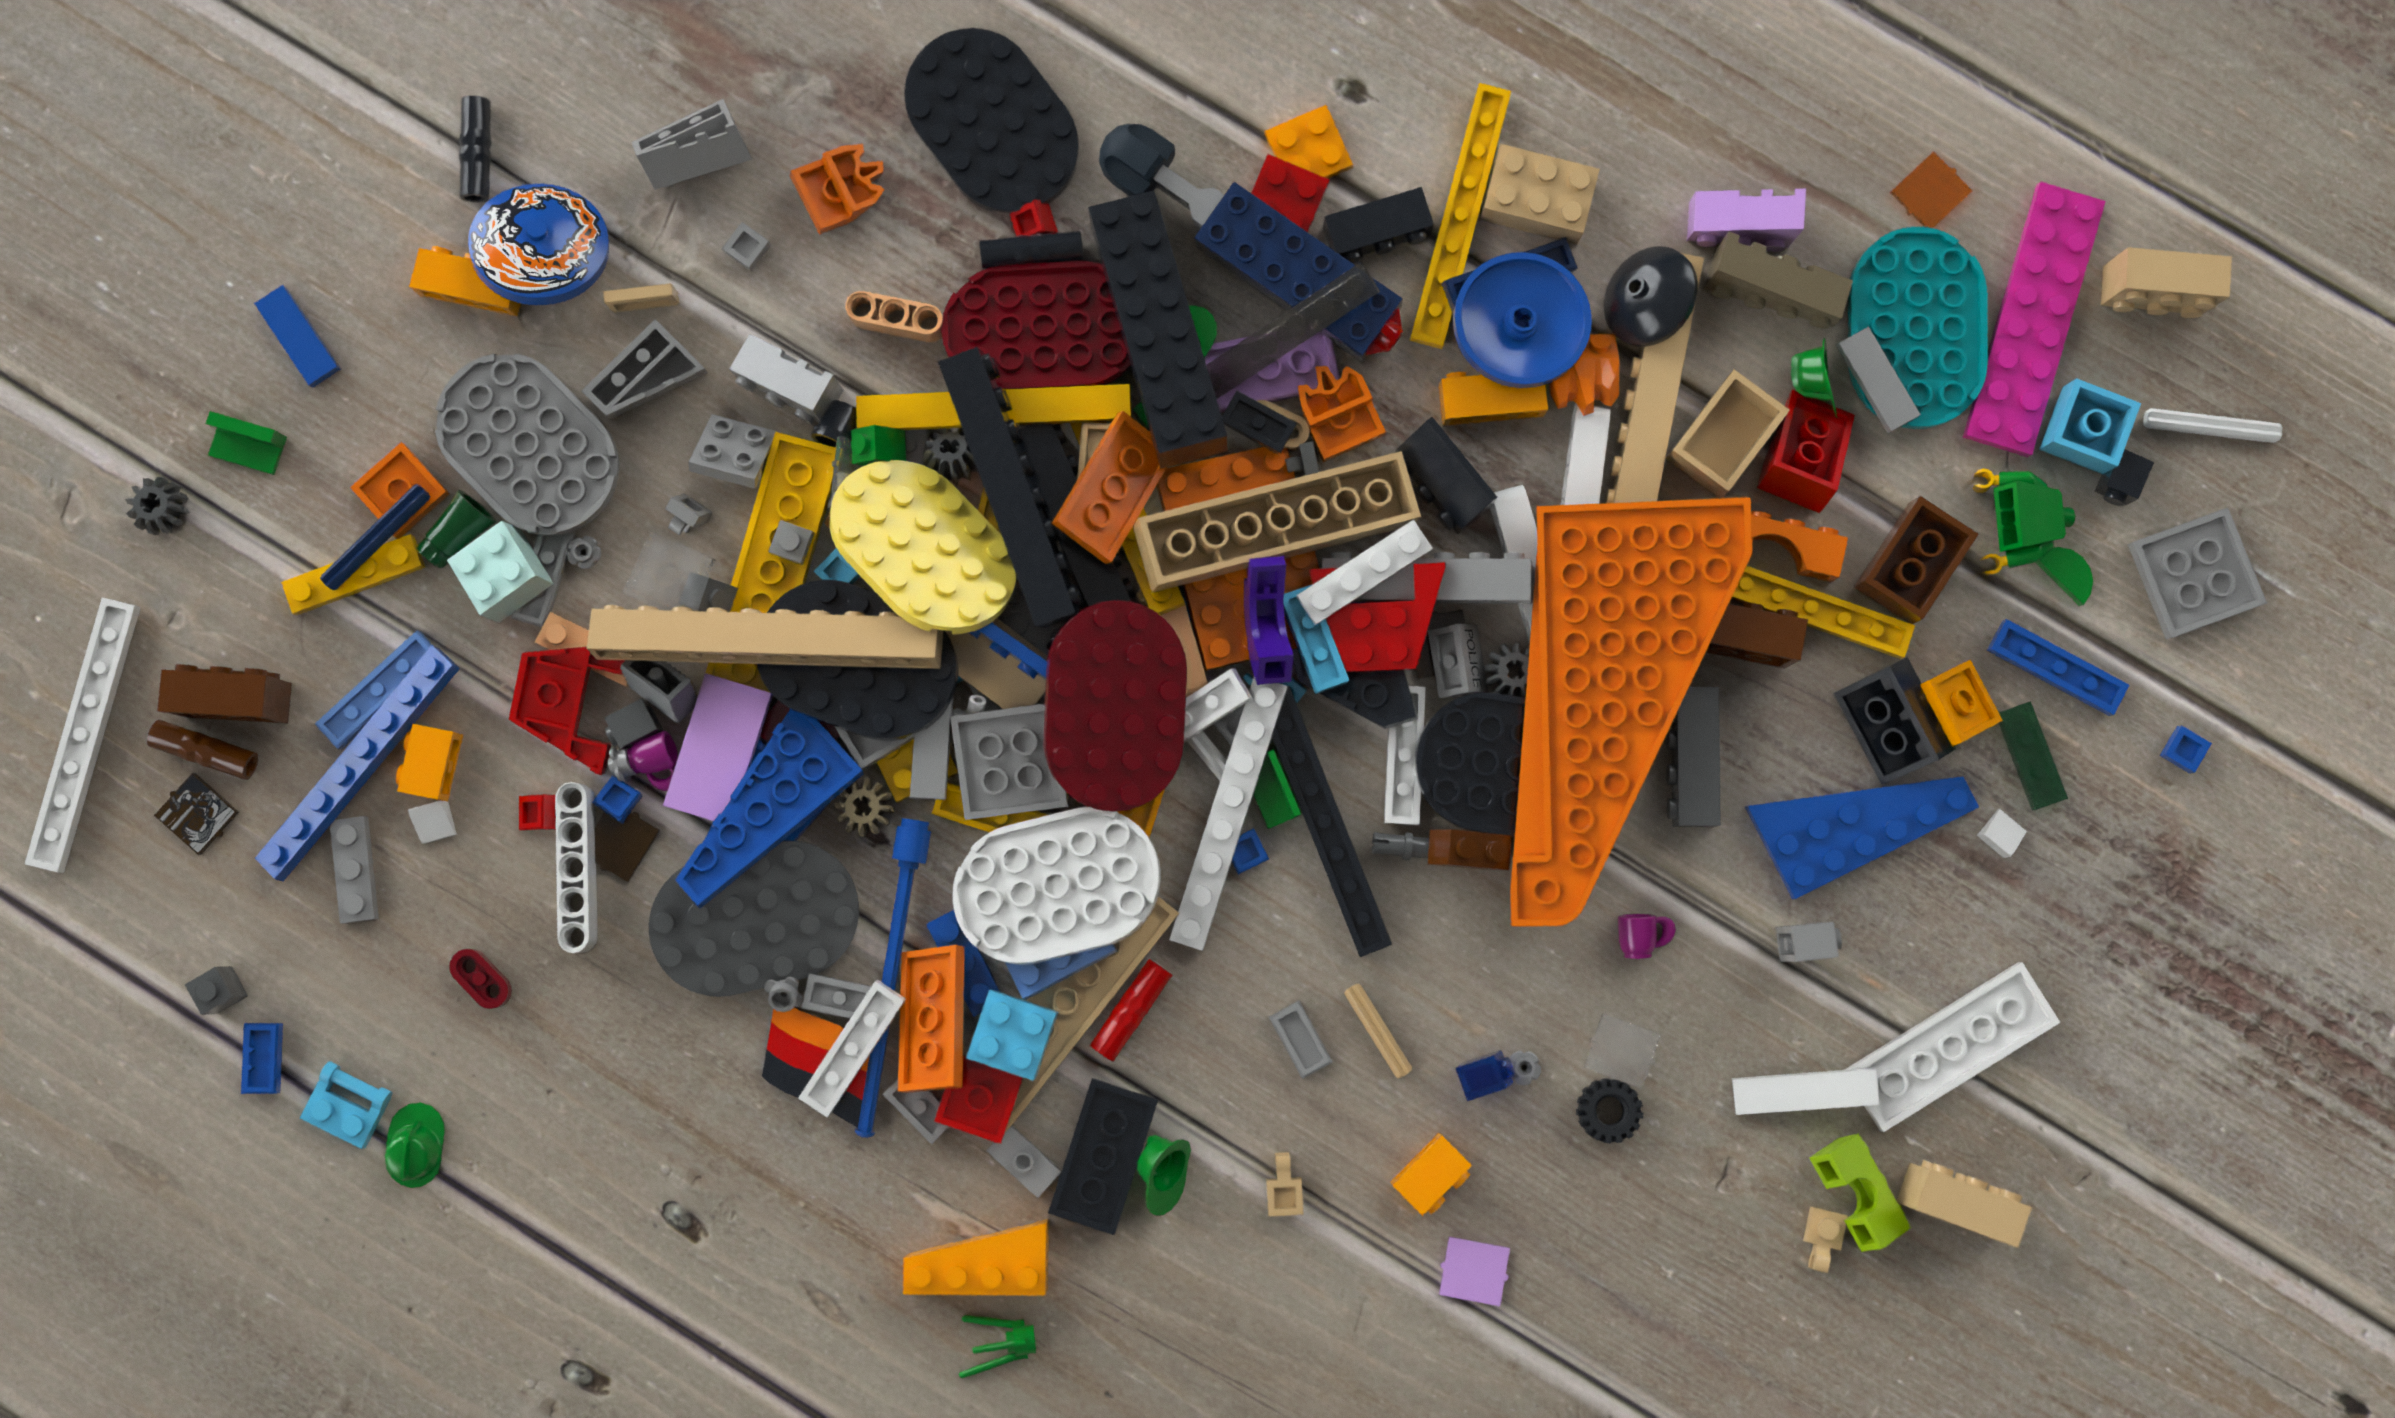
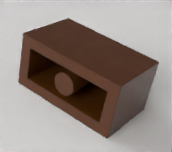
[1428,829,1512,870]

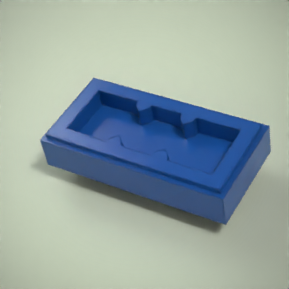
[241,1023,283,1094]

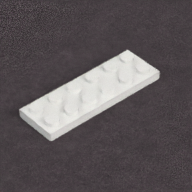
[1844,962,2061,1132]

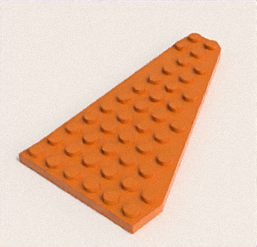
[1510,497,1752,927]

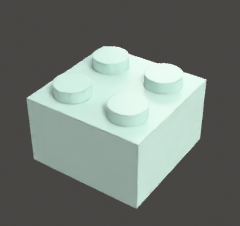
[447,521,554,623]

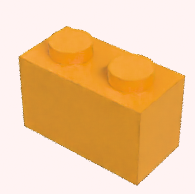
[396,724,463,802]
[1390,1133,1472,1216]

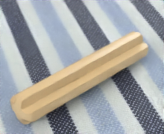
[1344,984,1412,1078]

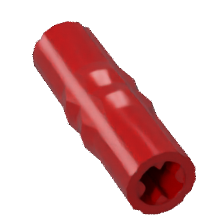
[1090,959,1173,1062]

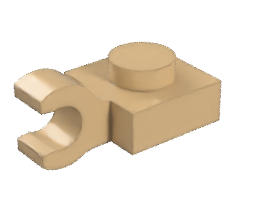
[1266,1152,1304,1217]
[1803,1207,1848,1273]

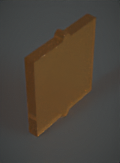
[1890,151,1973,228]

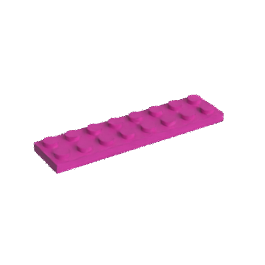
[1963,181,2106,457]

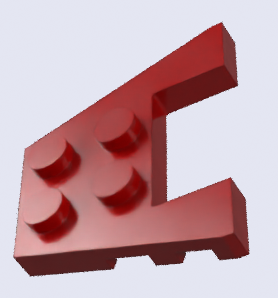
[1309,562,1446,672]
[508,646,626,775]

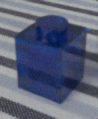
[1455,1050,1515,1101]

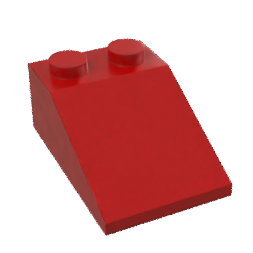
[1757,389,1855,513]

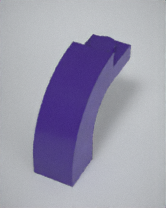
[1244,556,1293,685]

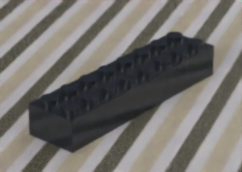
[1088,190,1227,469]
[938,347,1084,628]

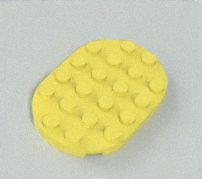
[829,460,1016,634]

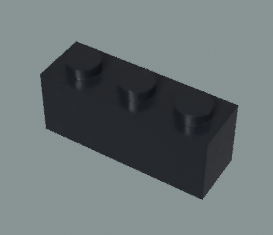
[1323,187,1434,264]

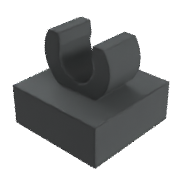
[1285,441,1321,475]

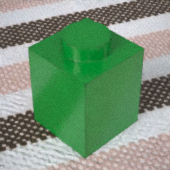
[851,425,906,466]

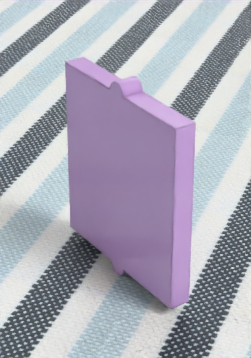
[1439,1237,1510,1306]

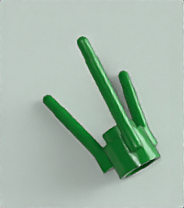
[959,1315,1036,1378]

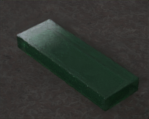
[1999,701,2068,810]

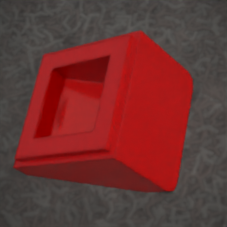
[1009,199,1058,236]
[519,794,556,831]

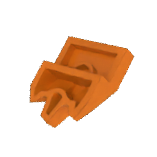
[790,144,885,235]
[1549,334,1619,416]
[1298,366,1386,462]

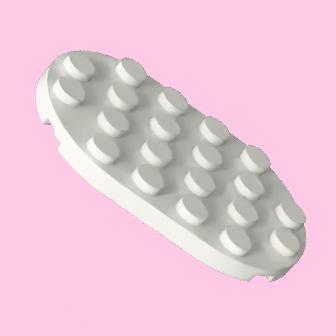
[953,807,1161,965]

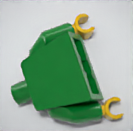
[1973,468,2076,575]

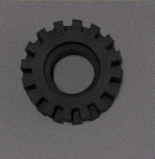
[1576,1078,1643,1144]

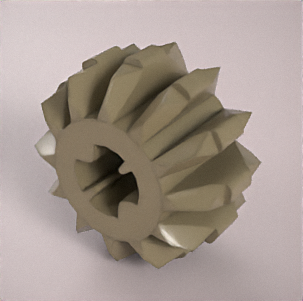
[834,778,895,837]

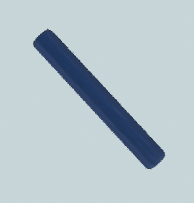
[320,484,430,590]

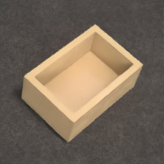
[1480,144,1600,245]
[2101,247,2232,318]
[1665,369,1790,499]
[1897,1160,2032,1248]

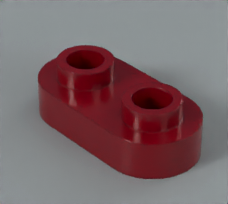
[449,949,512,1009]

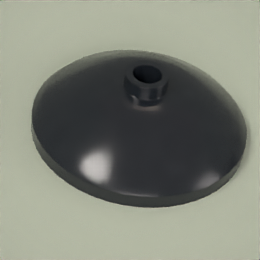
[1604,246,1698,347]

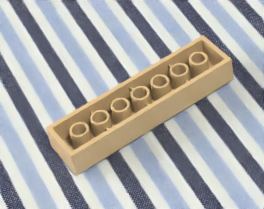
[1133,451,1421,593]

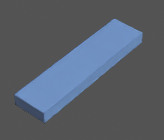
[315,630,434,750]

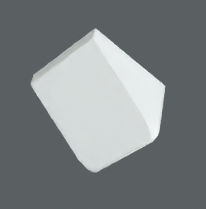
[408,800,457,844]
[1977,809,2027,858]

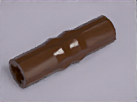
[147,720,258,780]

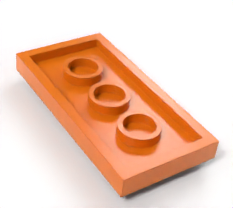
[1051,411,1167,564]
[898,945,965,1093]

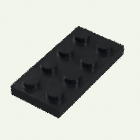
[1048,1078,1159,1236]

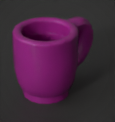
[627,731,679,791]
[1618,914,1676,959]

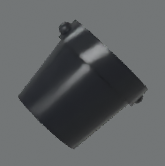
[811,400,857,455]

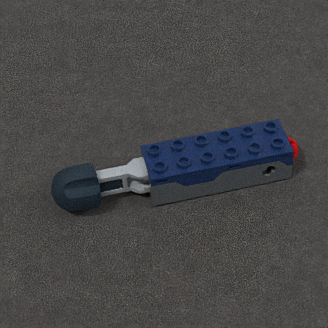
[1099,124,1403,363]

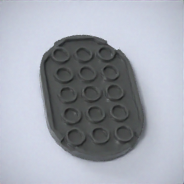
[649,840,859,997]

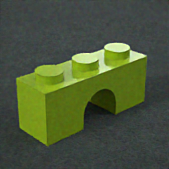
[1809,1134,1911,1252]

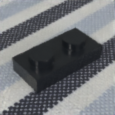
[1222,391,1297,456]

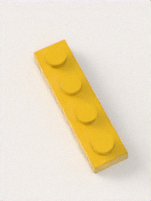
[281,534,426,615]

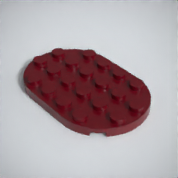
[941,261,1131,389]
[1043,601,1187,811]

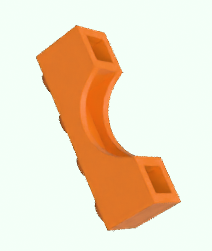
[1751,511,1848,582]

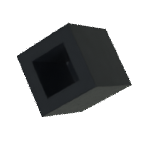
[2094,449,2154,506]

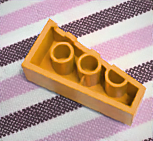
[903,1219,1049,1296]

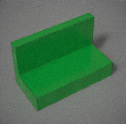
[205,411,287,475]
[1253,750,1301,829]

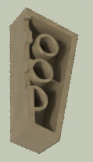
[1704,231,1853,329]

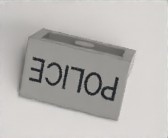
[1428,624,1488,698]

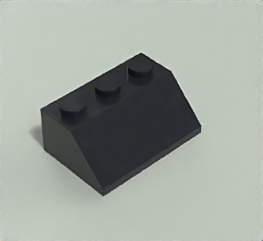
[1395,417,1498,534]
[1834,657,1956,785]

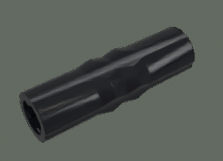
[458,96,492,203]
[979,231,1084,269]

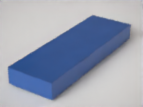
[254,285,341,388]

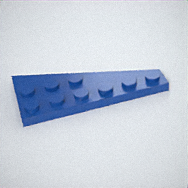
[675,709,864,909]
[1745,776,1979,899]

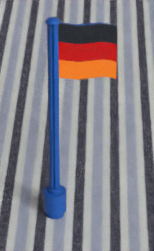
[762,818,931,1138]

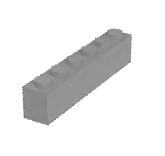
[1322,552,1532,604]

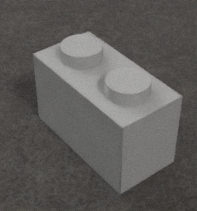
[1775,922,1842,962]

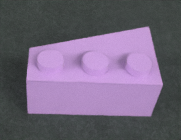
[1687,188,1806,252]

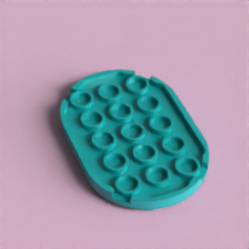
[1848,227,1988,429]

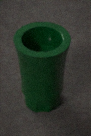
[417,489,496,568]

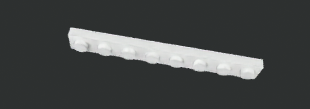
[25,597,141,873]
[1169,677,1288,951]

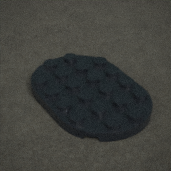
[904,28,1079,213]
[757,580,959,741]
[1415,693,1526,837]

